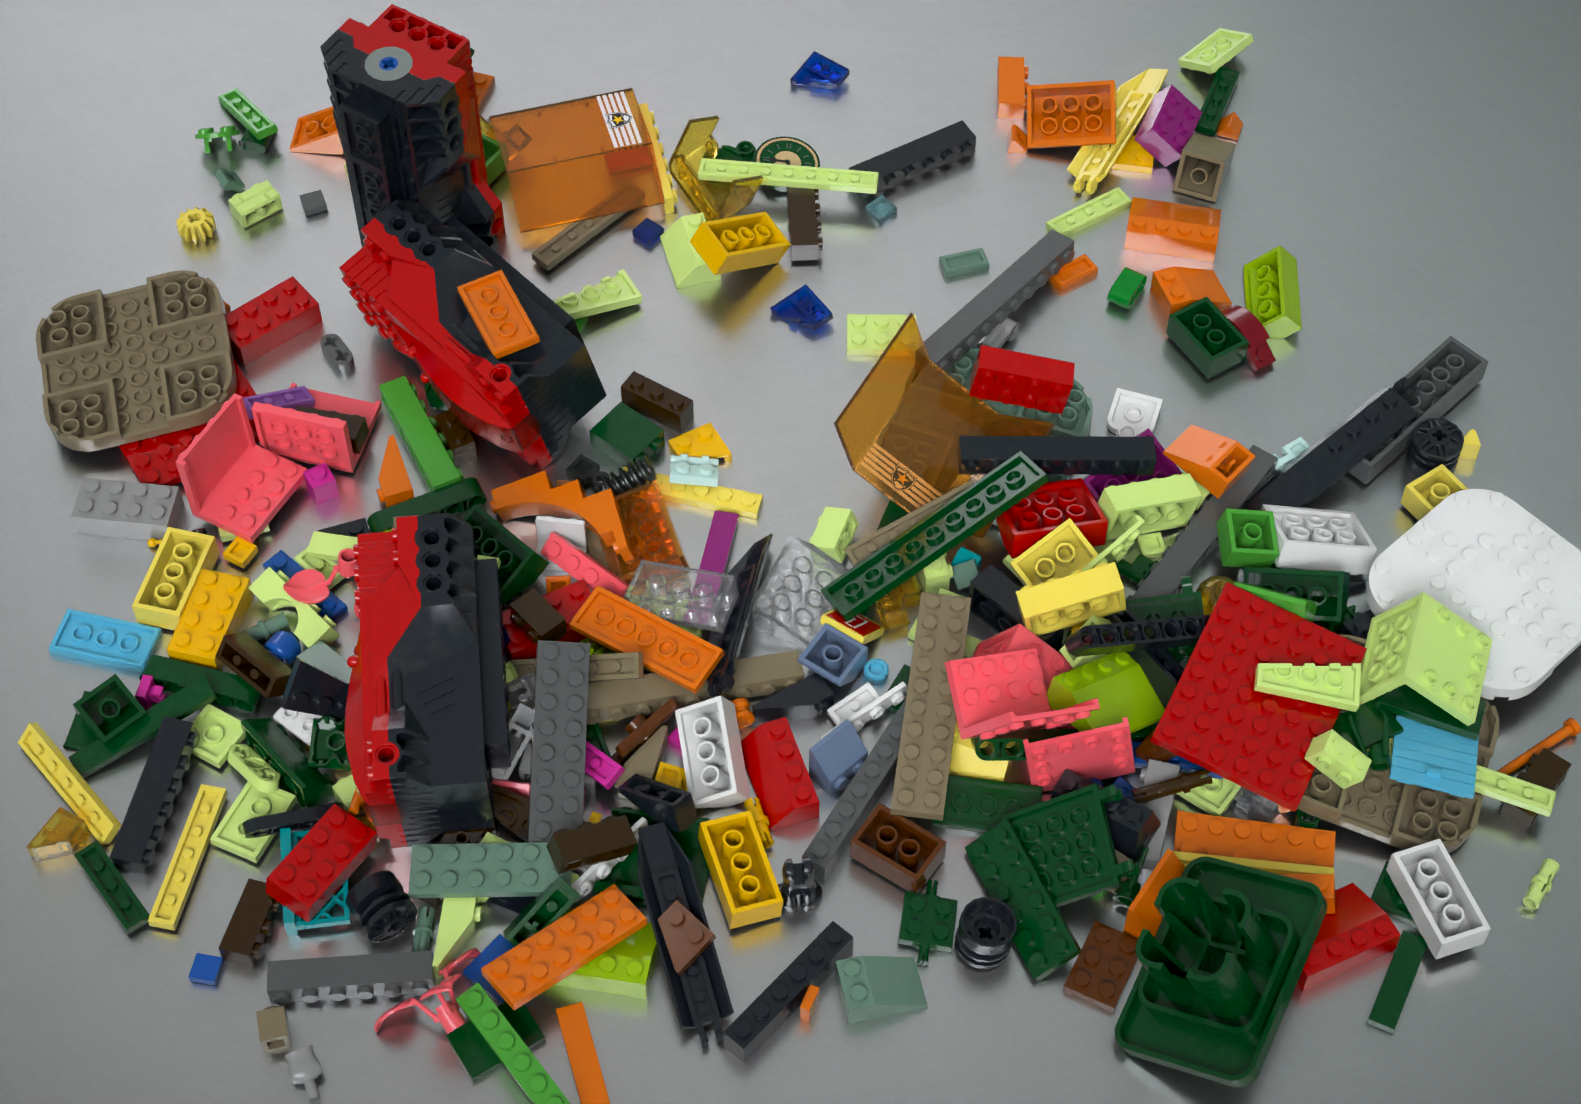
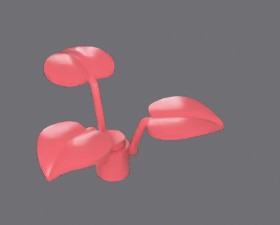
[283,548,360,619]
[374,948,480,1034]

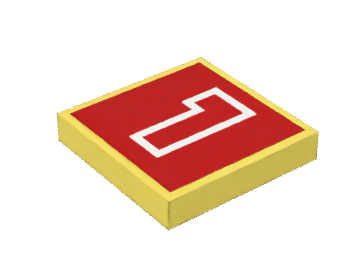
[820,609,885,645]

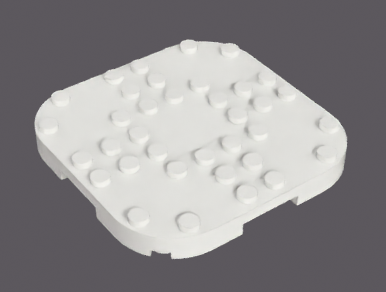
[1365,489,1581,700]

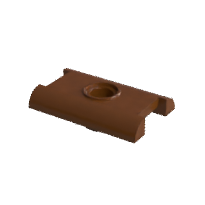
[611,697,678,764]

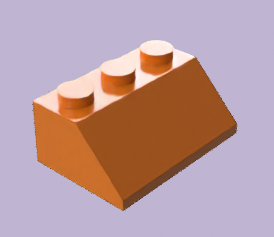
[1123,849,1186,939]

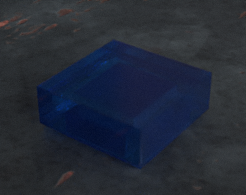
[632,218,664,246]

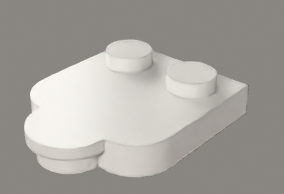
[1107,388,1163,437]

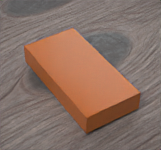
[1050,254,1098,292]

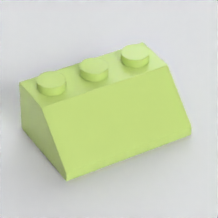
[660,212,721,289]

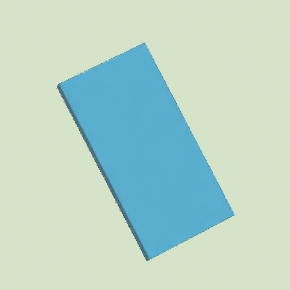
[48,609,163,673]

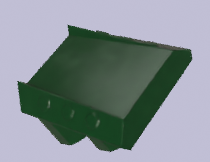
[308,716,351,770]

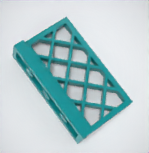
[280,828,351,936]

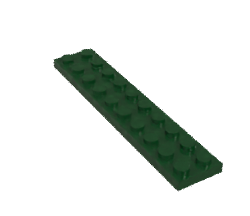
[820,451,1049,621]

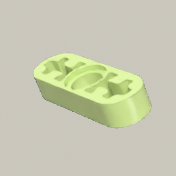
[227,744,280,793]

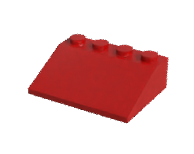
[996,478,1108,559]
[1297,883,1401,992]

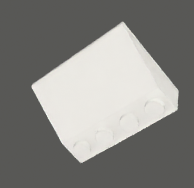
[1262,504,1377,575]

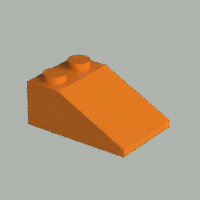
[289,106,344,155]
[1150,266,1232,322]

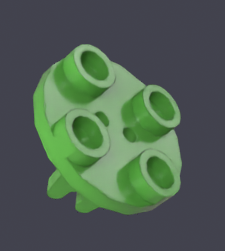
[195,125,240,153]

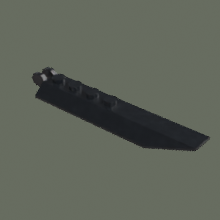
[1245,377,1420,511]
[705,533,773,697]
[638,822,734,1048]

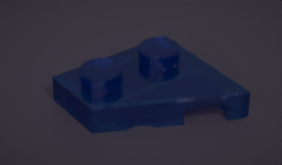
[790,51,850,89]
[770,284,833,330]

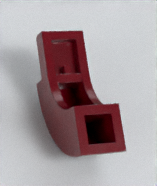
[1221,305,1276,372]

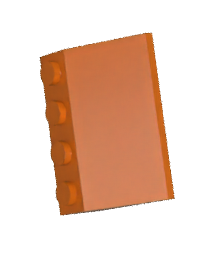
[1027,80,1117,149]
[1124,197,1221,262]

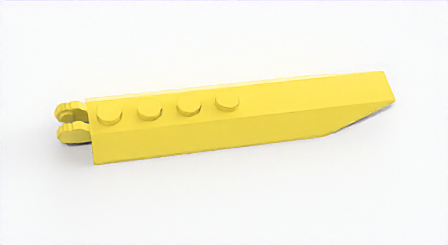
[1067,68,1169,194]

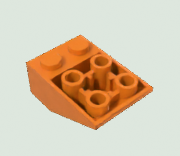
[1163,424,1256,499]

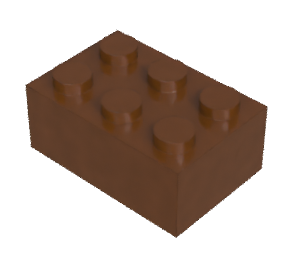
[850,803,946,893]

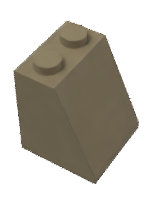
[1173,132,1236,202]

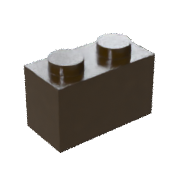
[434,410,477,467]
[510,588,567,645]

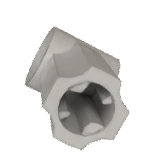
[977,317,1020,349]

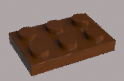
[1063,921,1138,1013]

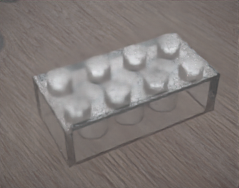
[624,560,739,633]

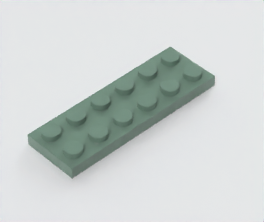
[408,842,572,898]

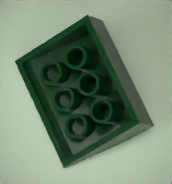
[462,504,549,604]

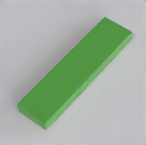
[218,88,278,140]

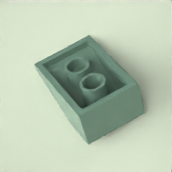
[835,956,928,1024]

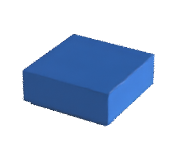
[188,953,224,986]

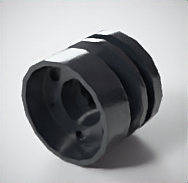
[1405,418,1464,478]
[345,871,418,943]
[955,897,1017,969]

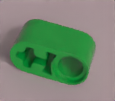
[1107,267,1147,310]

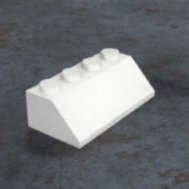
[675,695,750,808]

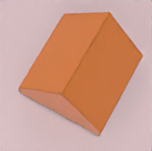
[1216,112,1243,141]
[1007,124,1027,154]
[545,575,571,593]

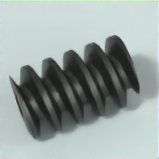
[601,455,657,502]

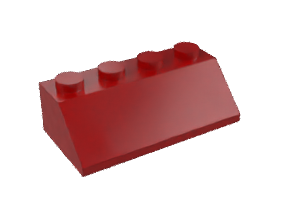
[741,717,820,832]

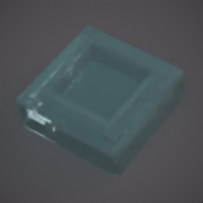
[865,195,897,223]

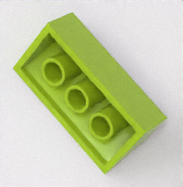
[1243,246,1302,339]

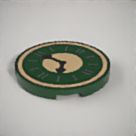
[754,136,820,192]

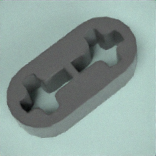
[320,334,354,372]

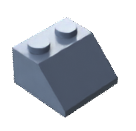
[797,623,868,687]
[809,719,868,796]

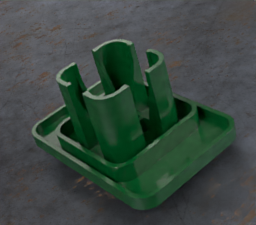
[1115,857,1327,1088]

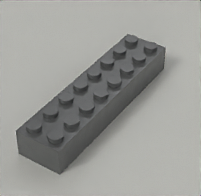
[1348,336,1489,484]
[526,640,590,843]

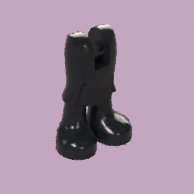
[778,857,823,913]

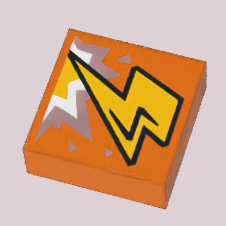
[800,985,820,1023]

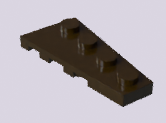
[493,784,586,842]

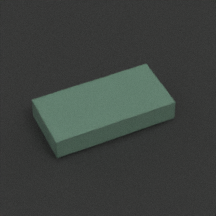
[939,248,989,278]

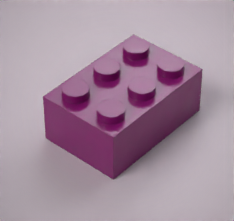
[1134,84,1202,167]

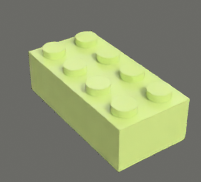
[1097,473,1202,541]

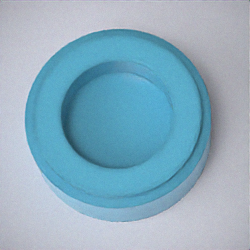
[863,658,889,684]

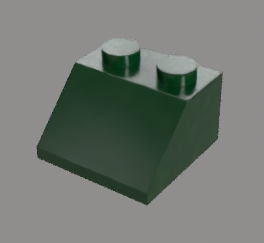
[73,674,147,745]

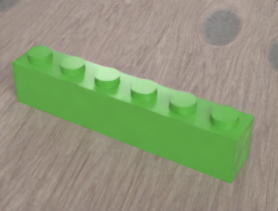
[379,376,464,491]
[456,983,571,1104]

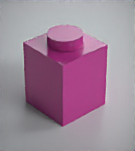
[303,462,339,506]

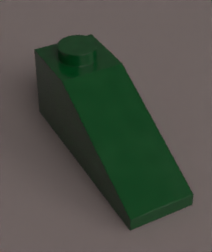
[503,877,580,947]

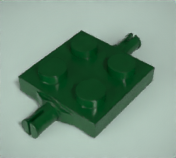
[898,880,958,966]

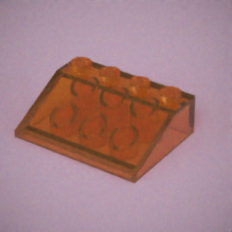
[599,480,691,584]

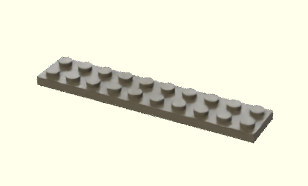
[890,592,971,821]

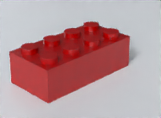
[226,276,322,366]
[969,345,1075,414]
[502,579,591,660]
[266,804,377,923]

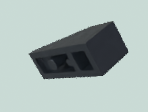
[752,673,834,723]
[618,774,698,833]

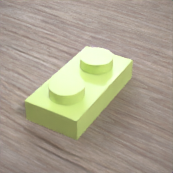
[294,547,345,590]

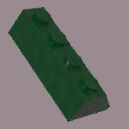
[1243,567,1350,622]
[240,718,335,809]

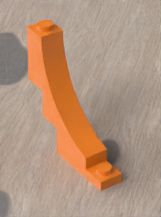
[490,470,634,562]

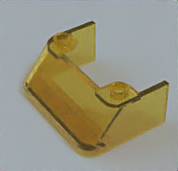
[669,116,764,222]

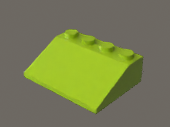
[1047,652,1165,733]
[555,910,658,1000]

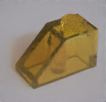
[26,807,90,862]

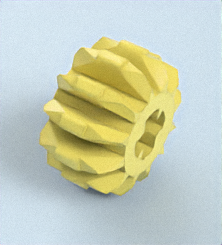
[176,206,216,244]

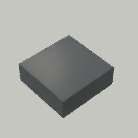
[299,190,328,216]

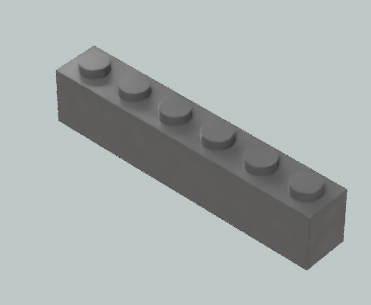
[267,950,435,1005]

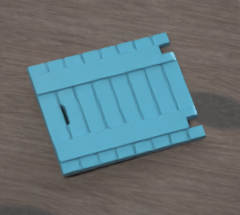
[1389,715,1479,799]

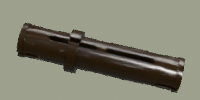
[1131,768,1212,804]

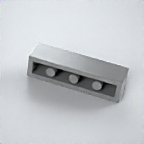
[1135,759,1180,870]

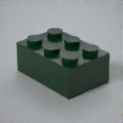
[1166,297,1249,379]

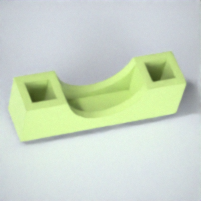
[248,567,340,648]

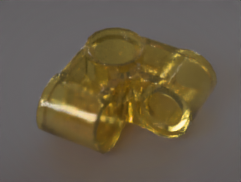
[875,576,922,631]

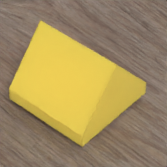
[1458,429,1481,460]

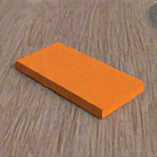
[457,270,540,359]

